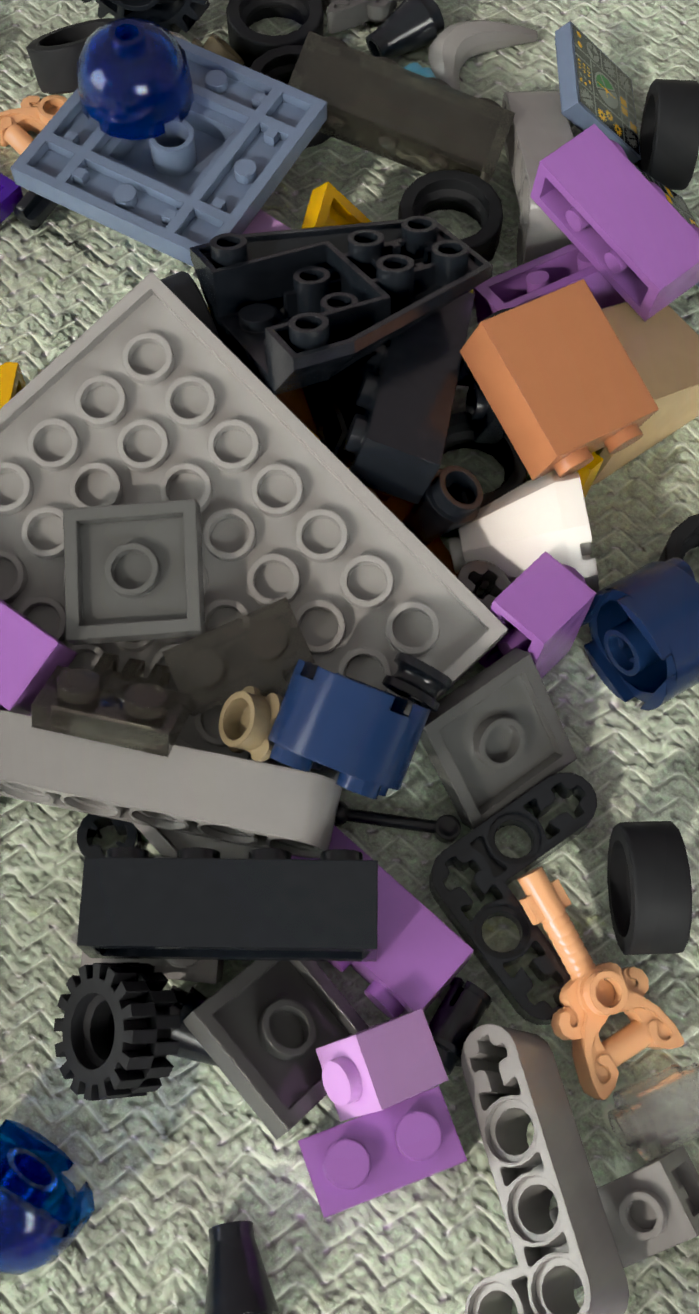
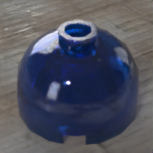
[77,18,194,140]
[0,1119,95,1275]

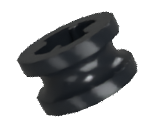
[382,652,452,713]
[77,814,141,857]

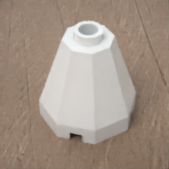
[449,471,599,592]

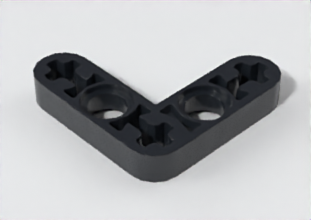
[429,772,597,1025]

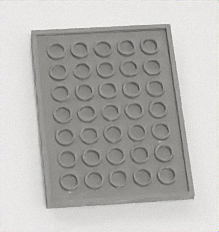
[0,272,508,859]

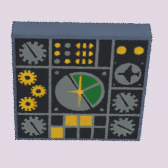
[555,21,641,164]

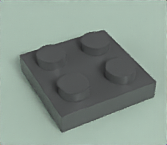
[63,499,206,645]
[420,648,577,830]
[182,960,369,1140]

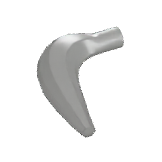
[428,20,538,110]

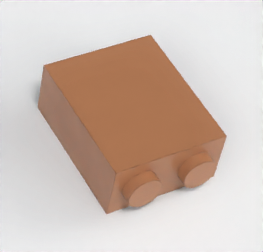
[460,279,659,480]

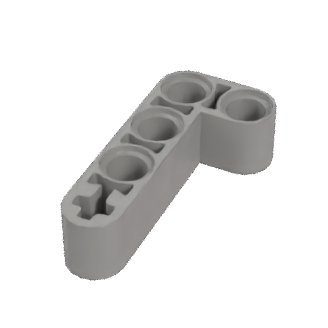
[501,90,574,267]
[461,1024,629,1314]

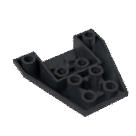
[190,216,493,395]

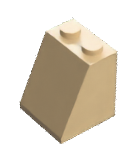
[591,302,699,486]

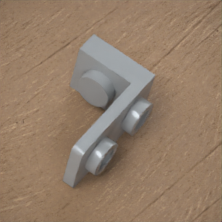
[549,1144,699,1290]

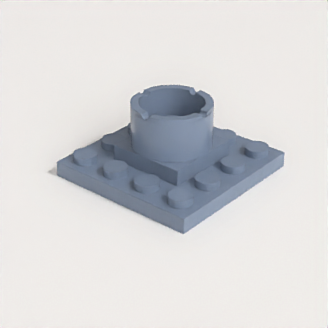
[10,19,327,267]

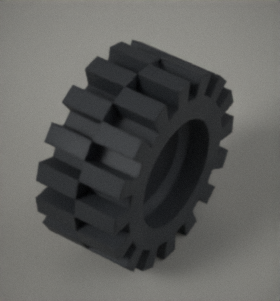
[54,962,181,1101]

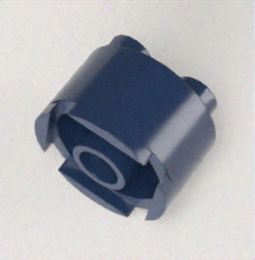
[581,557,699,711]
[268,659,431,799]

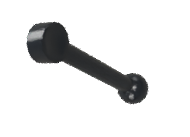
[334,801,461,843]

